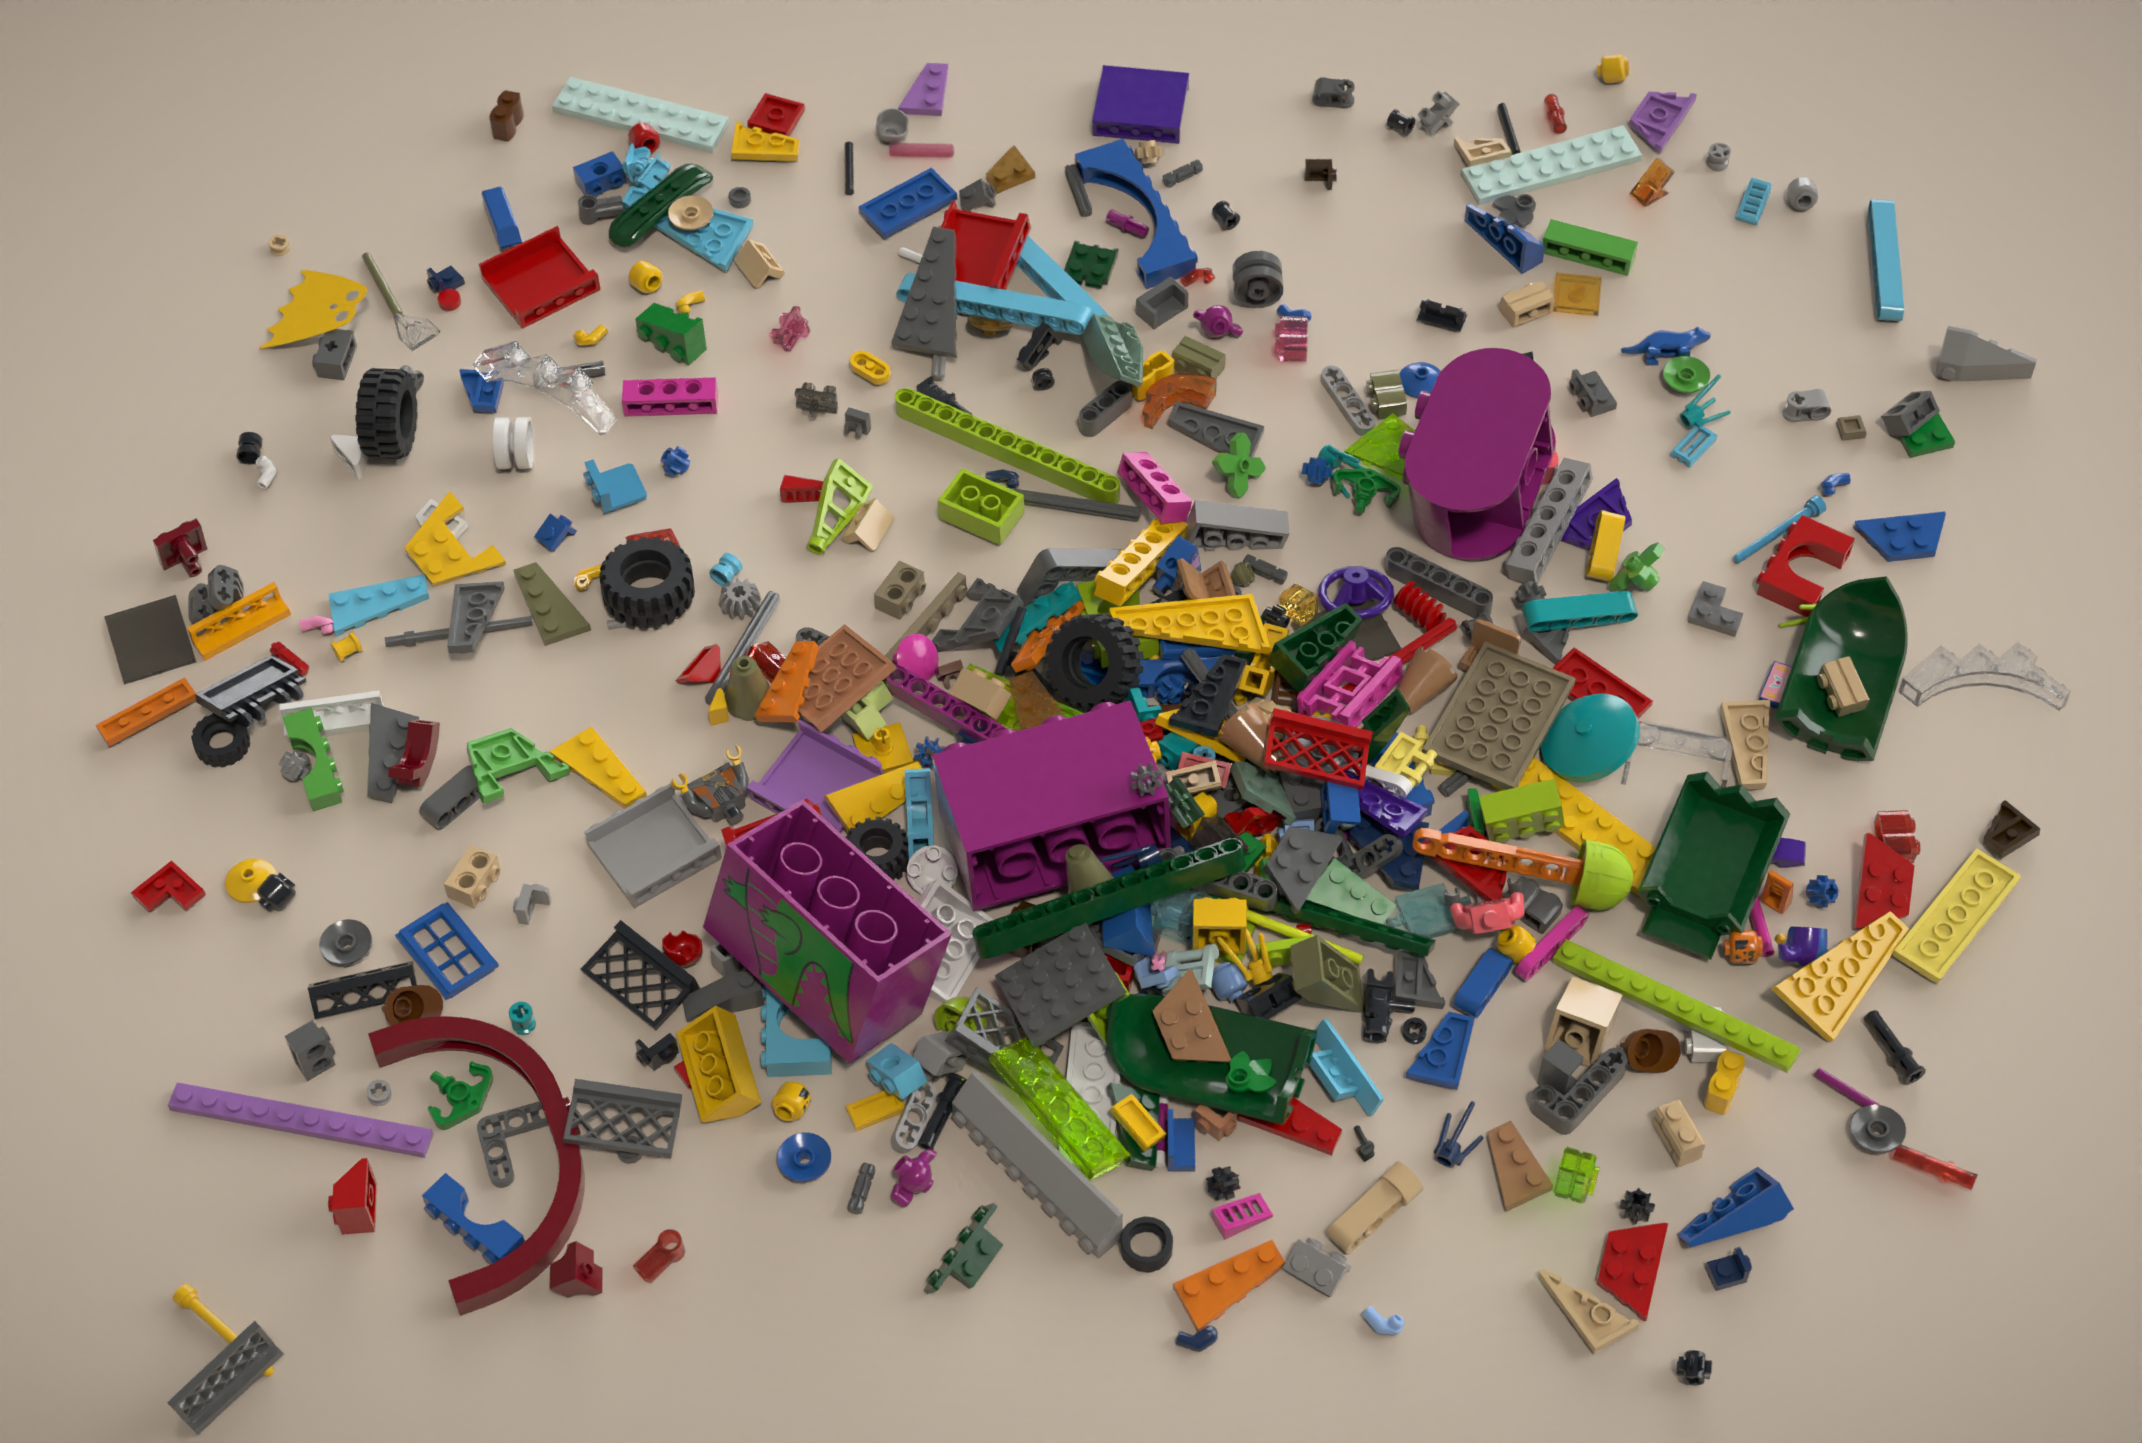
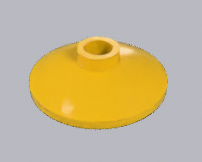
[225,858,276,903]

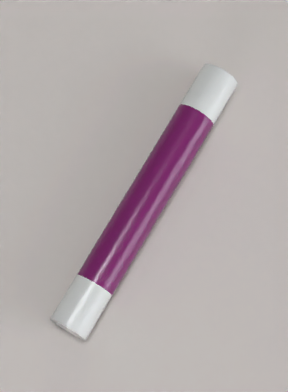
[1156,1094,1169,1168]

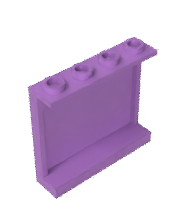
[747,719,884,834]

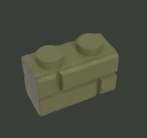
[1171,336,1226,385]

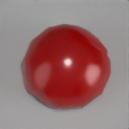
[662,930,703,967]

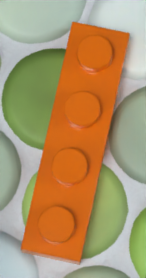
[96,677,196,747]

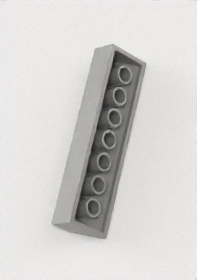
[952,1070,1123,1259]

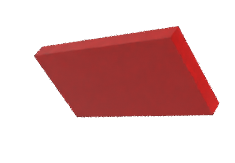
[1552,647,1653,719]

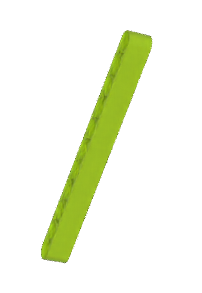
[895,388,1120,504]

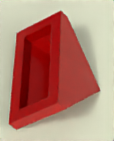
[676,644,721,684]

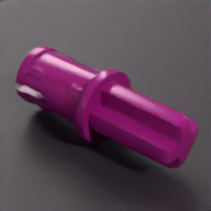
[1106,209,1149,238]

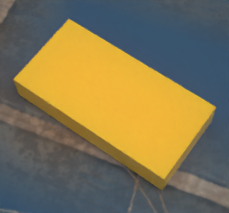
[845,1090,904,1132]
[1110,1094,1166,1152]

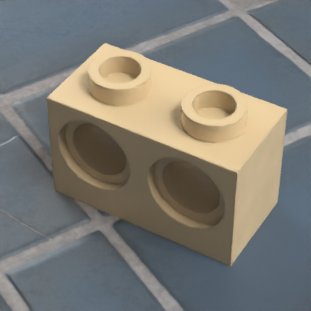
[444,845,501,908]

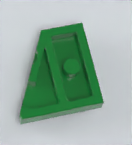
[1900,412,1955,458]

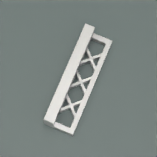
[279,691,384,741]

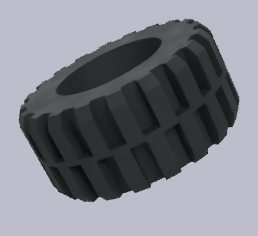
[355,368,418,459]
[599,537,695,629]
[1045,614,1144,710]

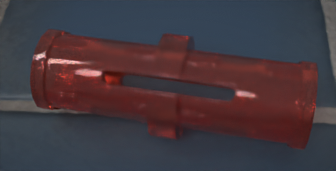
[1544,94,1567,134]

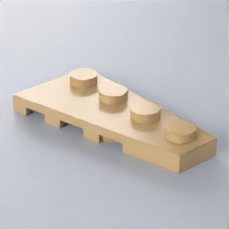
[1720,700,1770,790]

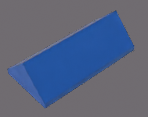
[1101,865,1155,956]

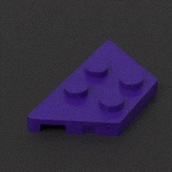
[1560,478,1632,550]

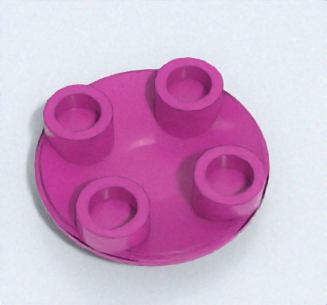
[893,634,939,681]

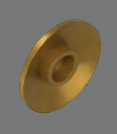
[967,316,1013,336]

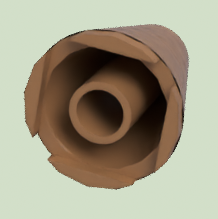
[1397,646,1457,715]
[1218,703,1285,773]

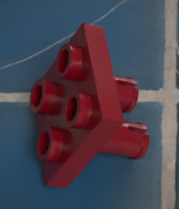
[153,518,207,577]

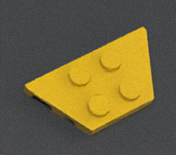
[1155,709,1246,762]

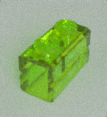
[1554,1147,1600,1204]

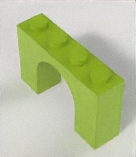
[1077,580,1159,668]

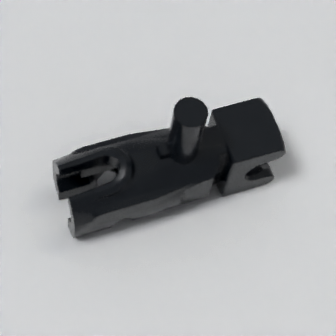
[1363,969,1415,1044]

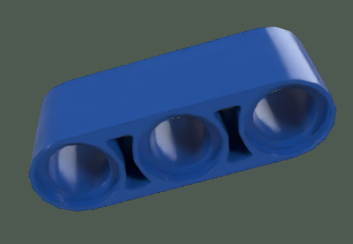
[1453,948,1514,1019]

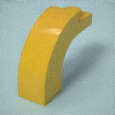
[1239,623,1290,697]

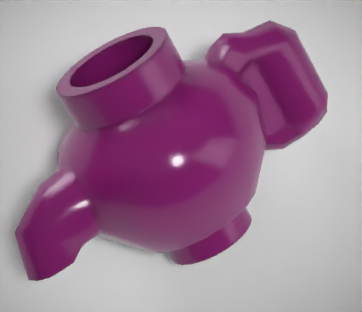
[1193,305,1243,338]
[891,1149,937,1208]

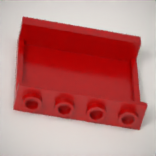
[939,200,1031,290]
[479,226,601,329]

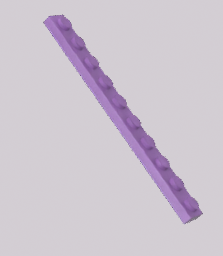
[168,1082,434,1158]

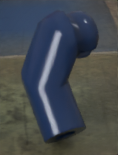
[986,469,1020,488]

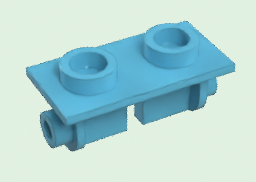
[623,143,651,182]
[633,152,670,191]

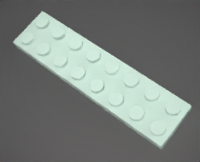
[552,77,730,153]
[1461,125,1642,205]

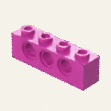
[622,377,718,417]
[1117,452,1192,523]

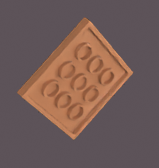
[798,624,896,733]

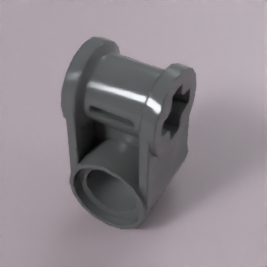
[1312,77,1355,109]

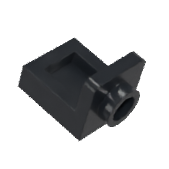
[635,1033,679,1071]

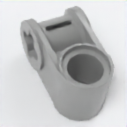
[1783,389,1831,422]

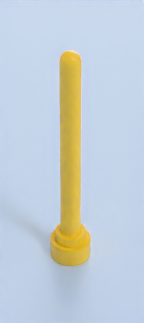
[172,1284,274,1377]

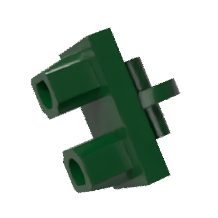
[1165,776,1205,829]

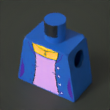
[1152,535,1202,596]

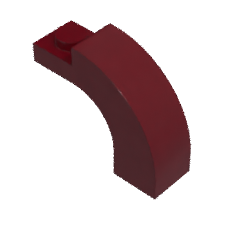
[388,719,440,787]

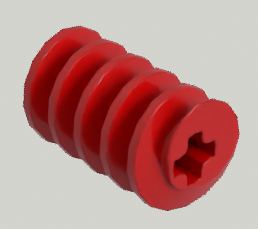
[1394,581,1447,632]

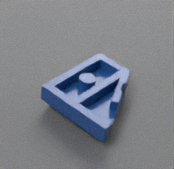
[459,369,505,413]

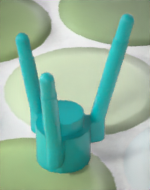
[1679,374,1731,429]
[1318,444,1364,498]

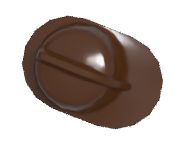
[381,985,443,1025]
[1620,1029,1681,1073]

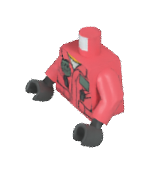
[1444,876,1525,934]

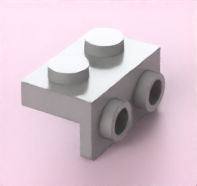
[1283,1237,1351,1296]

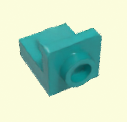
[1126,688,1162,723]

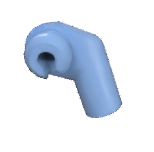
[1362,1306,1404,1335]

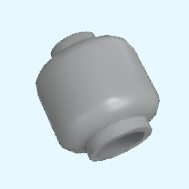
[1787,177,1818,211]

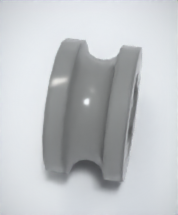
[366,1080,392,1106]

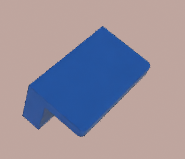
[1320,779,1361,834]
[1167,1109,1195,1172]

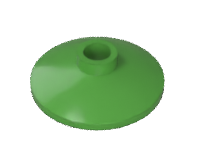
[1663,356,1710,393]

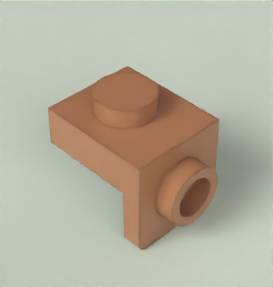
[1194,1104,1237,1141]

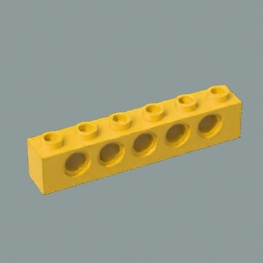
[1094,518,1189,607]

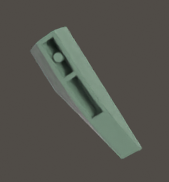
[1082,314,1144,387]

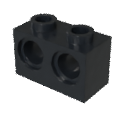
[1236,972,1302,1019]

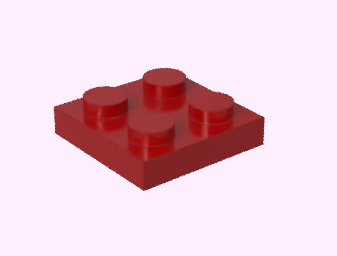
[747,93,805,136]

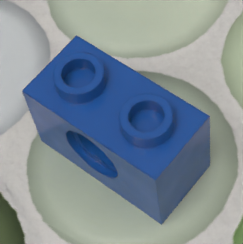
[573,151,627,196]

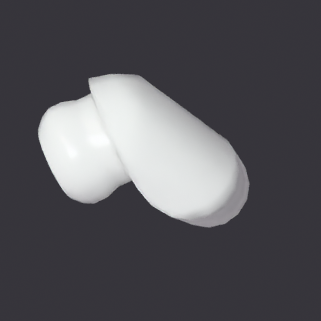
[256,456,277,490]

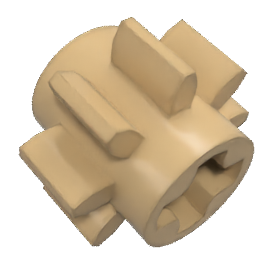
[1134,140,1162,164]

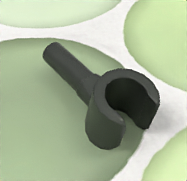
[1354,1125,1375,1162]

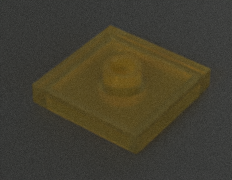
[1553,272,1602,316]

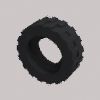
[191,713,251,768]

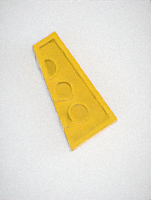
[549,726,647,809]

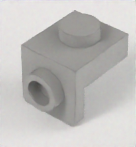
[513,884,551,925]

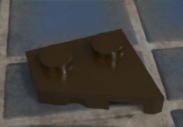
[1983,800,2041,859]

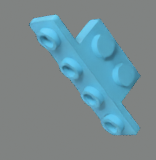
[1310,1019,1384,1116]

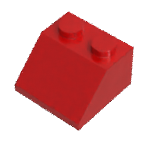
[328,1158,377,1235]

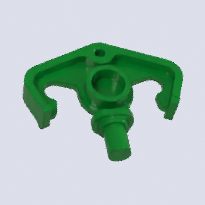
[1332,468,1401,514]
[427,1061,493,1130]

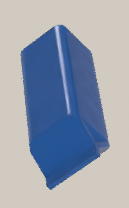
[481,186,522,248]

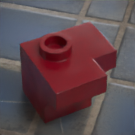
[550,1241,603,1298]

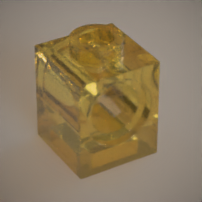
[1279,583,1318,626]

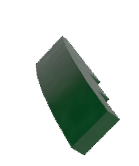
[1358,689,1411,765]

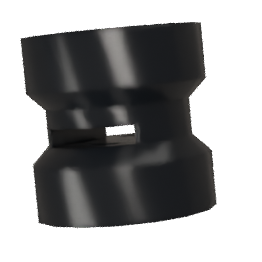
[236,432,263,465]

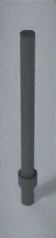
[385,616,533,647]

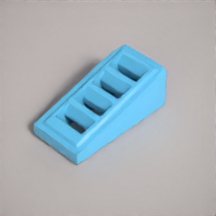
[1736,178,1772,225]

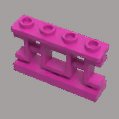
[1296,641,1403,728]

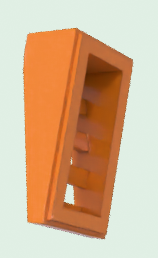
[1760,870,1794,914]

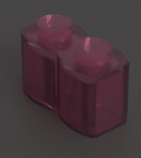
[1274,316,1308,362]

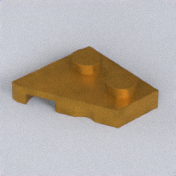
[986,145,1035,194]

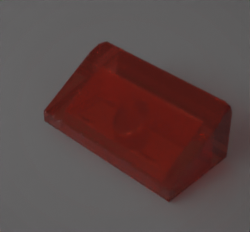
[747,641,786,684]

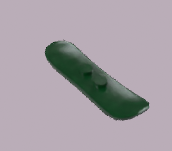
[608,163,713,248]

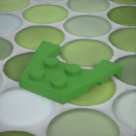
[466,728,570,804]

